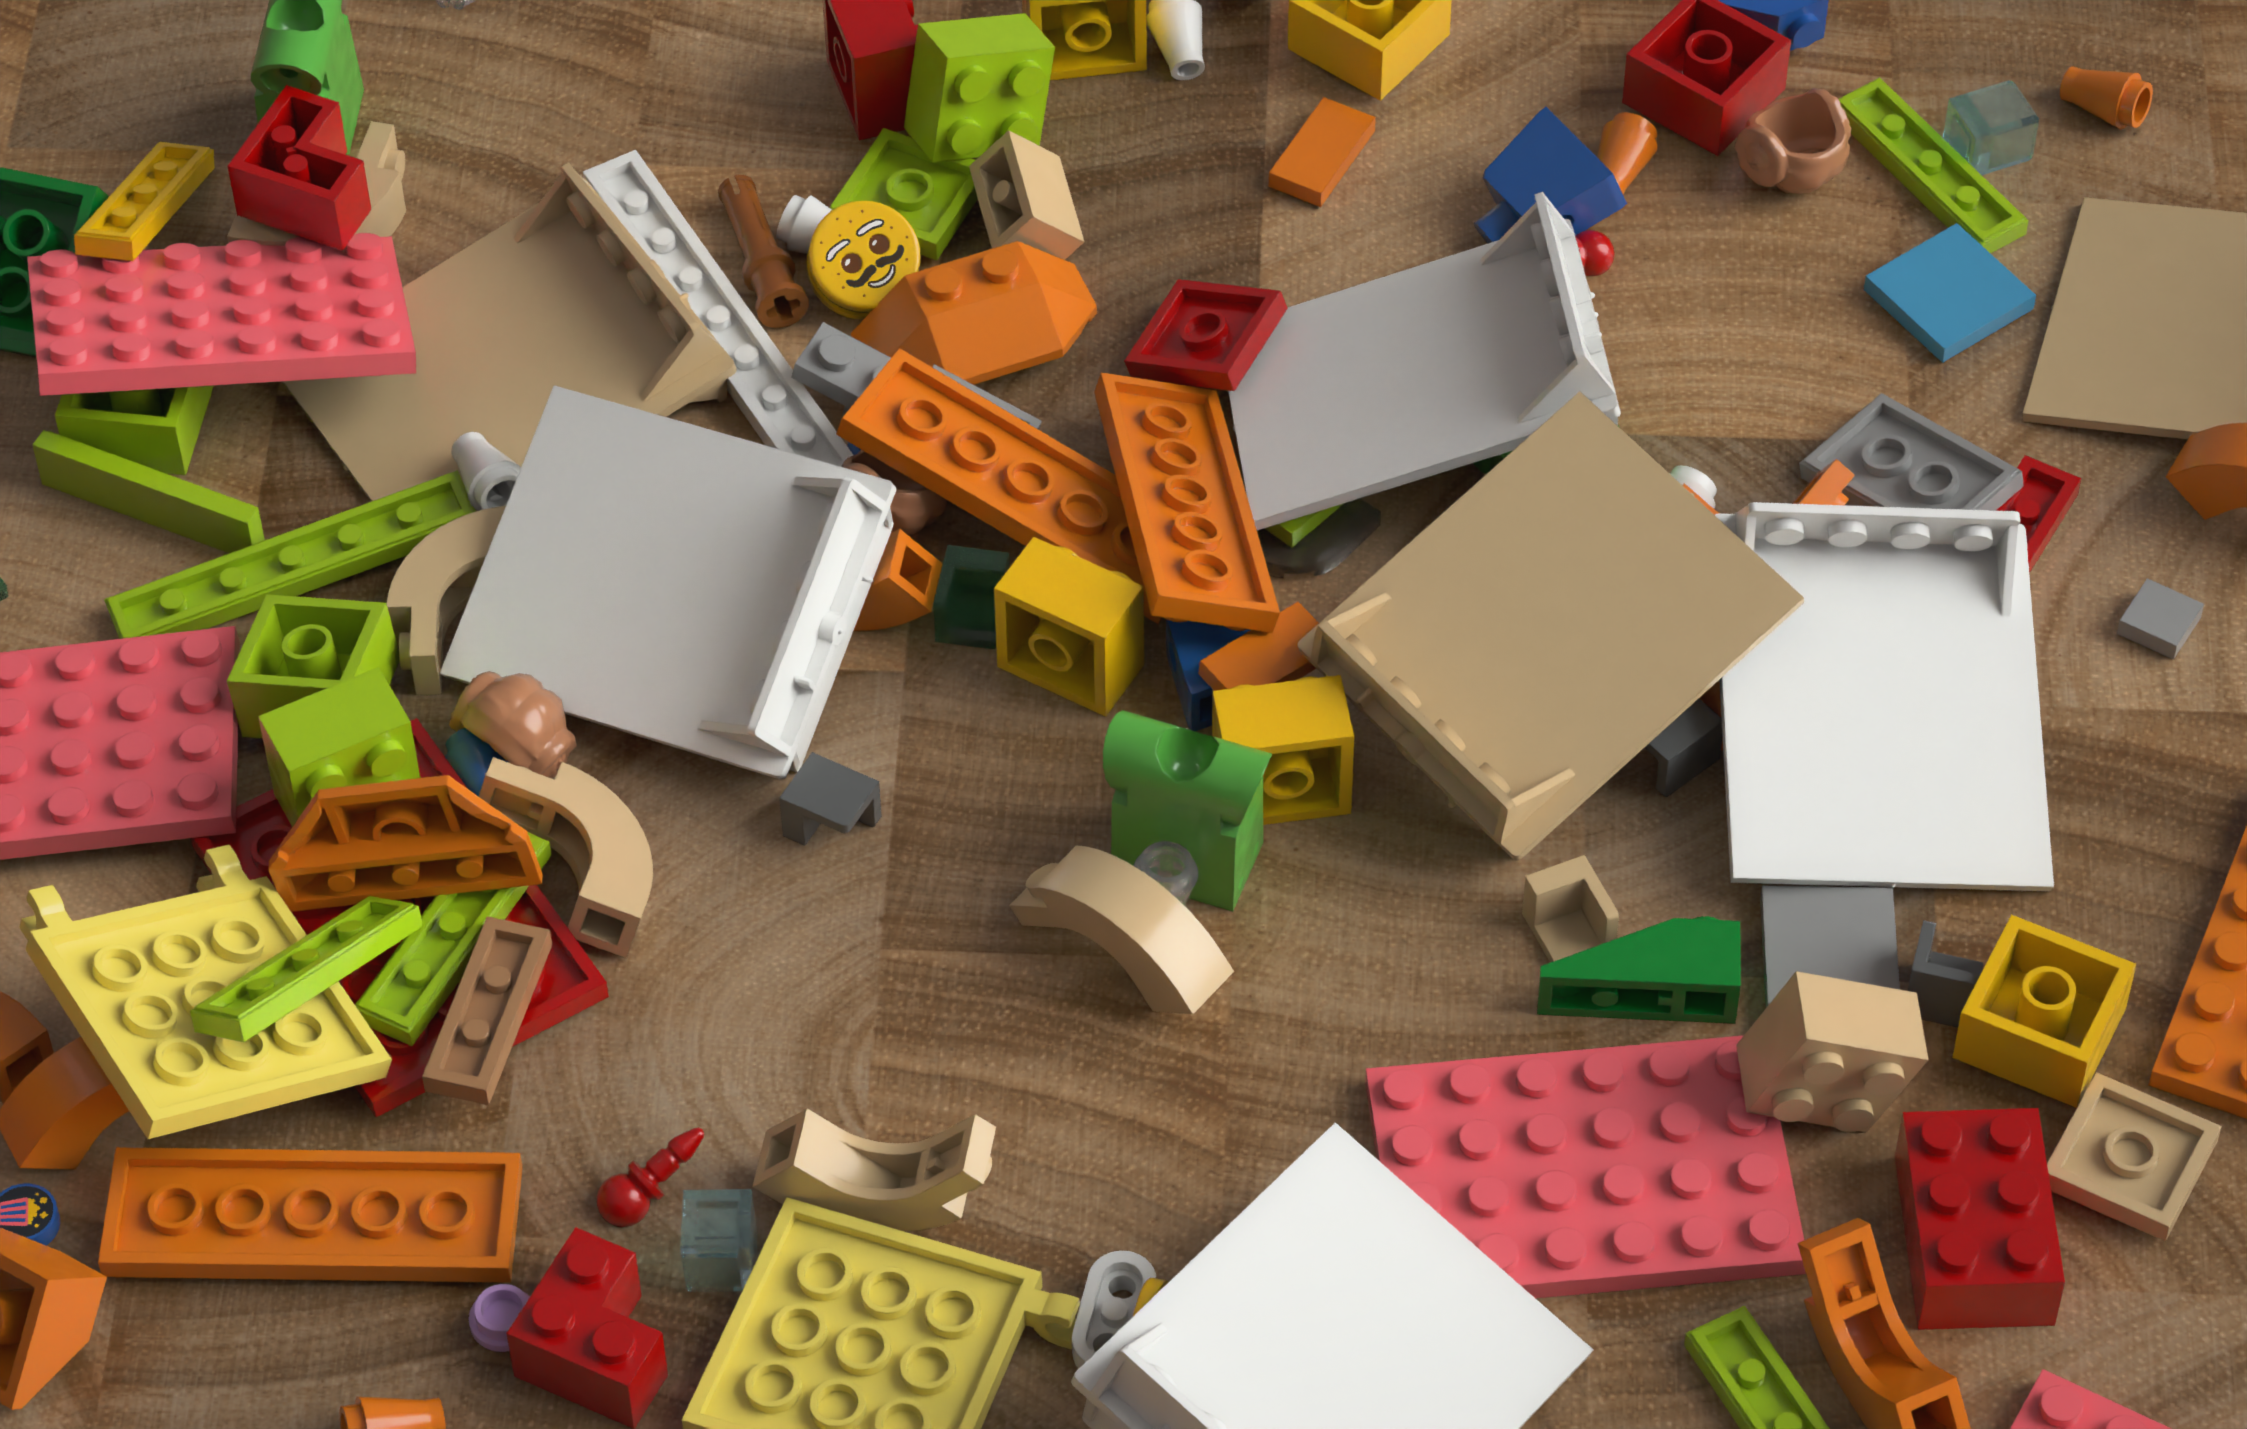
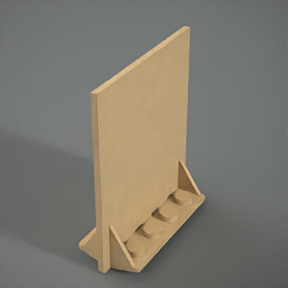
[281,162,737,511]
[2023,197,2247,440]
[1298,391,1804,860]

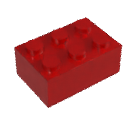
[1895,1108,2065,1330]

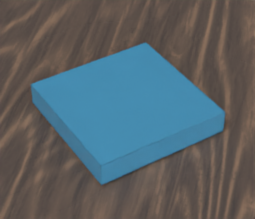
[1864,223,2036,363]

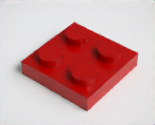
[1124,279,1288,391]

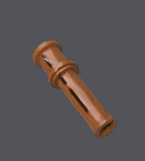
[718,174,809,328]

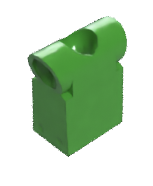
[251,0,364,155]
[1103,710,1272,912]

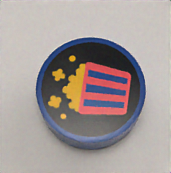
[0,1183,60,1246]

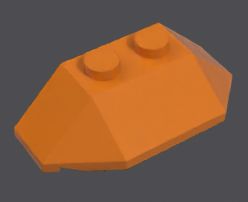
[851,241,1097,385]
[268,775,543,912]

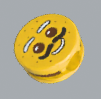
[806,201,921,320]

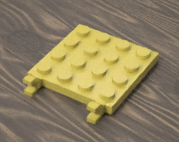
[19,845,392,1139]
[682,1197,1080,1429]

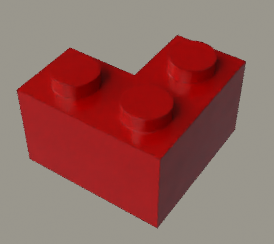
[227,85,372,251]
[506,1227,668,1429]

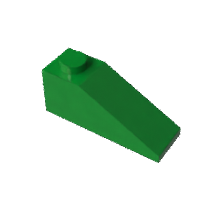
[1537,916,1741,1024]

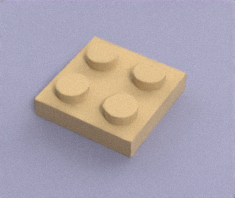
[2047,1072,2222,1241]

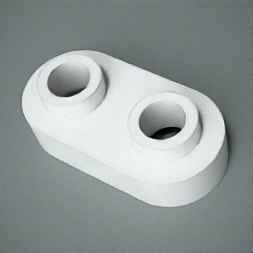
[1072,1251,1156,1369]

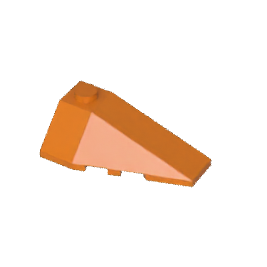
[0,1228,107,1410]

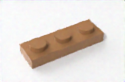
[422,916,552,1105]

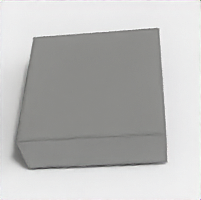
[2117,578,2204,660]

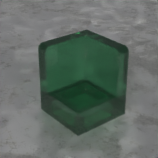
[933,545,1010,649]

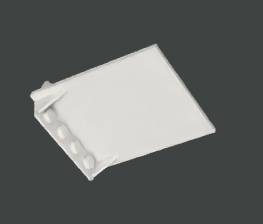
[1228,192,1621,530]
[440,385,896,780]
[1715,502,2054,891]
[1071,1123,1593,1429]

